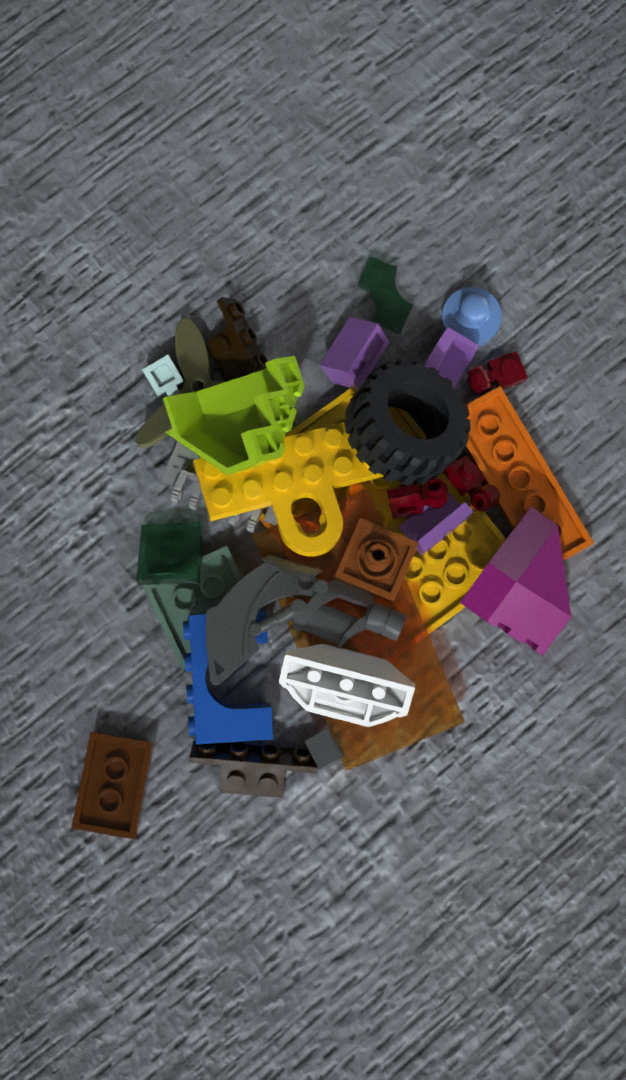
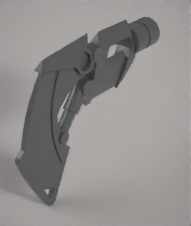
[206,555,407,685]

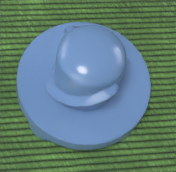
[441,287,502,346]

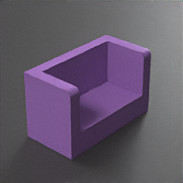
[319,317,389,390]
[424,327,479,388]

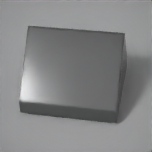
[305,728,344,770]

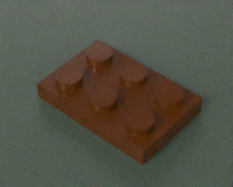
[71,732,154,840]

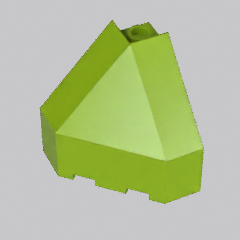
[163,356,305,475]

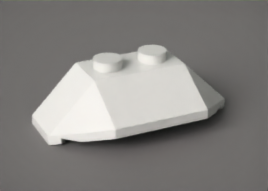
[279,644,416,727]

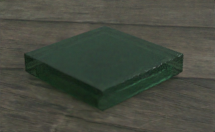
[136,522,204,585]

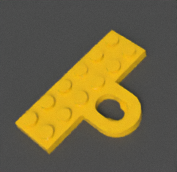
[193,422,383,556]

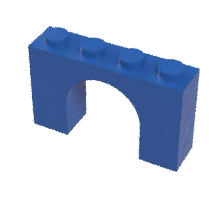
[183,609,273,744]

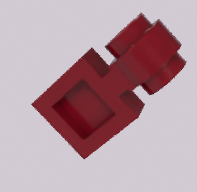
[467,351,528,395]
[443,455,500,512]
[387,478,449,519]

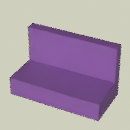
[398,491,473,556]

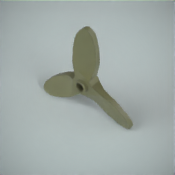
[136,318,224,448]

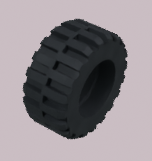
[344,360,471,486]

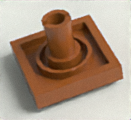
[335,518,419,602]

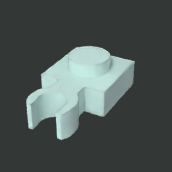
[142,355,184,397]

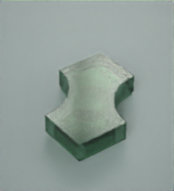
[358,256,413,335]

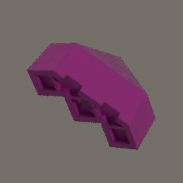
[460,507,571,655]

